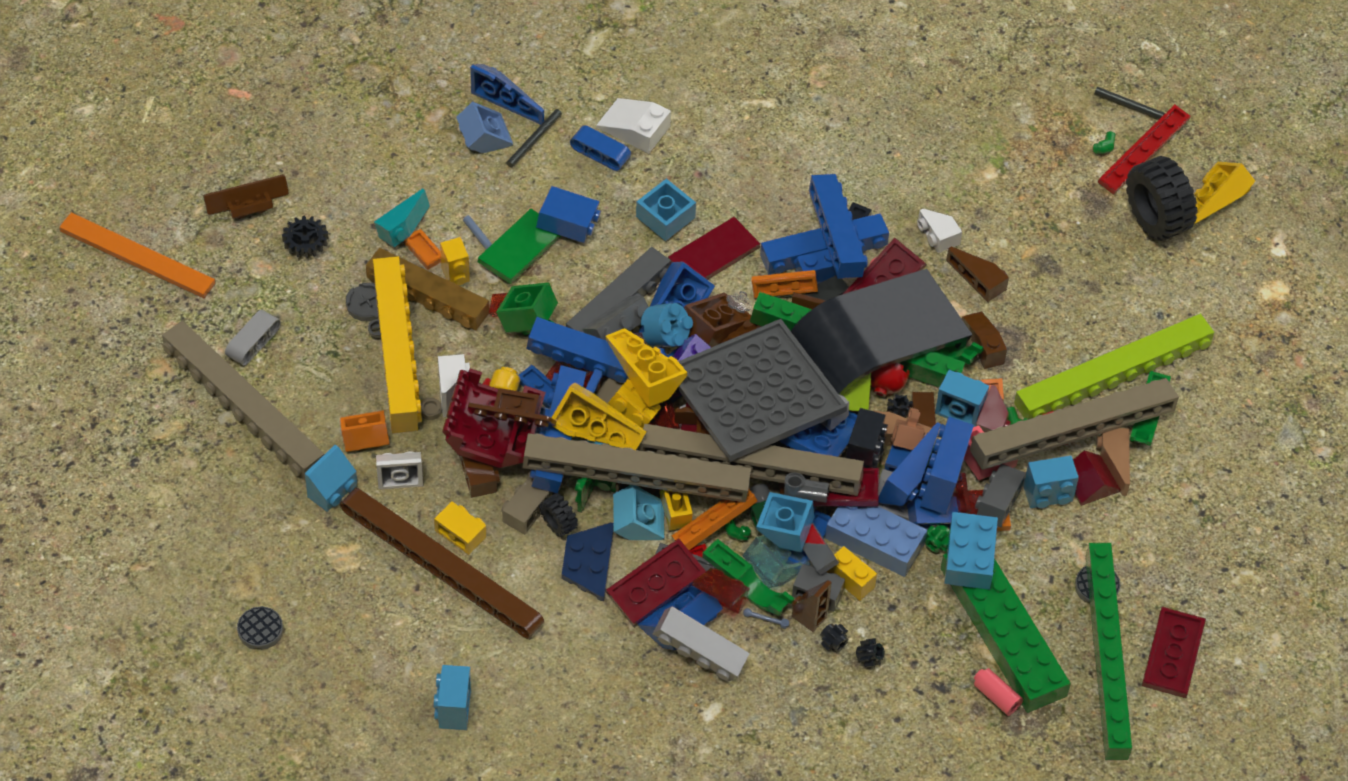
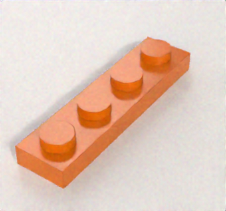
[672,489,758,550]

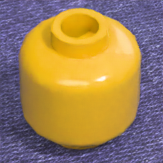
[489,367,520,391]

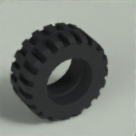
[1126,156,1198,241]

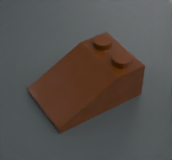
[684,292,751,348]

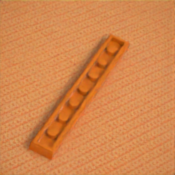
[59,212,216,298]

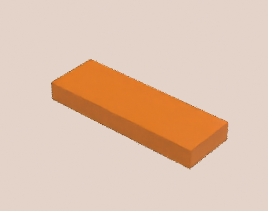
[752,270,818,298]

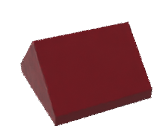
[1073,450,1121,506]

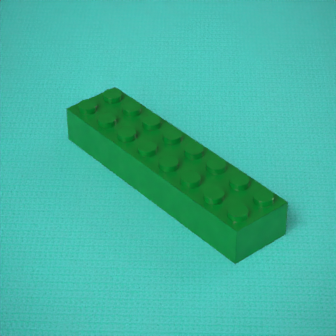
[940,553,1071,713]

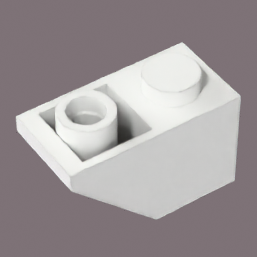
[917,209,962,253]

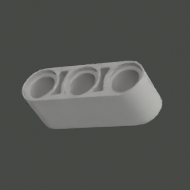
[225,309,281,366]

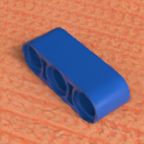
[570,125,631,171]

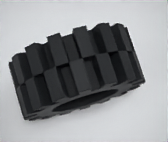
[539,493,578,537]

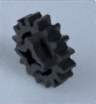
[282,215,329,258]

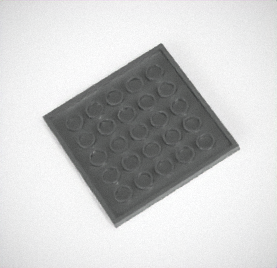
[677,319,847,461]

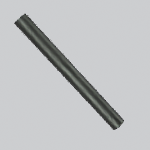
[1094,87,1165,119]
[506,109,562,168]

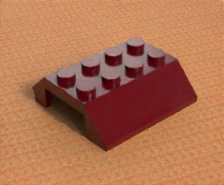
[442,368,545,468]

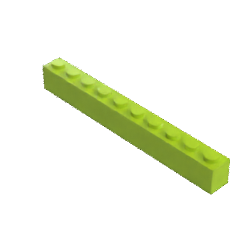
[1014,313,1215,419]

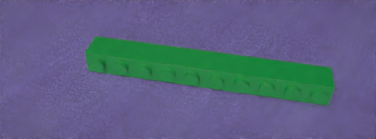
[750,292,965,388]
[1085,543,1132,760]

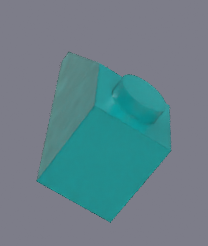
[374,188,430,247]

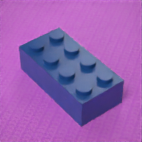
[918,417,974,514]

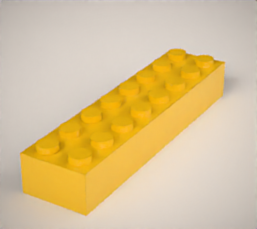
[373,256,422,434]

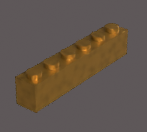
[366,247,490,331]

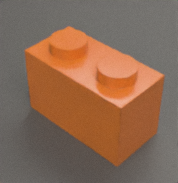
[340,410,390,452]

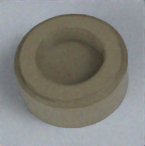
[421,398,442,420]

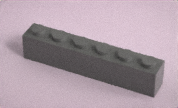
[566,247,671,333]

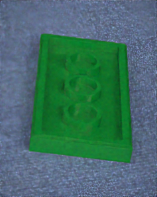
[477,208,561,284]

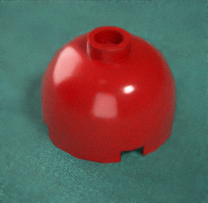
[870,363,910,397]

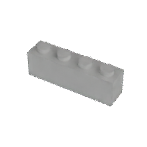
[653,606,749,681]

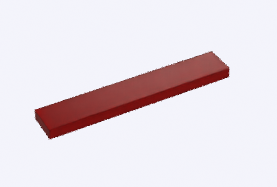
[1098,104,1191,195]

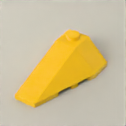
[1194,161,1256,224]
[605,328,687,407]
[552,383,647,450]

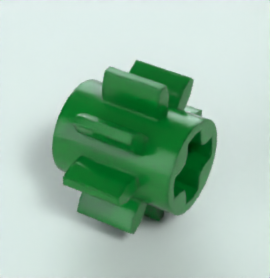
[925,525,949,552]

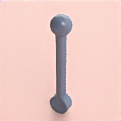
[743,608,789,629]

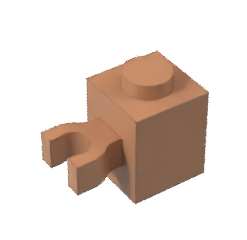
[891,407,927,450]

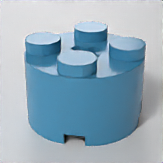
[641,303,693,348]

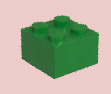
[496,282,558,333]

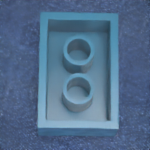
[944,512,998,590]

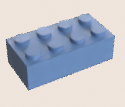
[825,506,927,577]

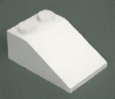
[596,98,671,154]

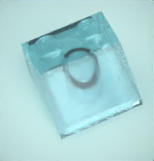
[742,536,810,588]

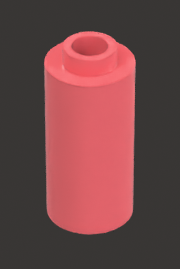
[974,668,1023,716]

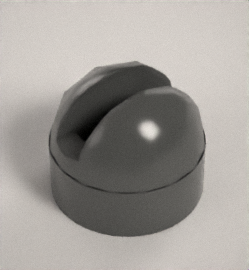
[368,319,381,338]

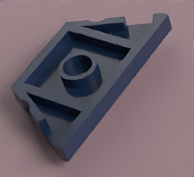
[562,522,614,601]

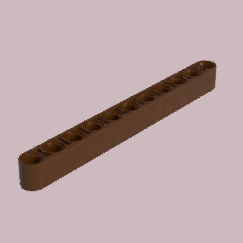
[340,488,544,639]

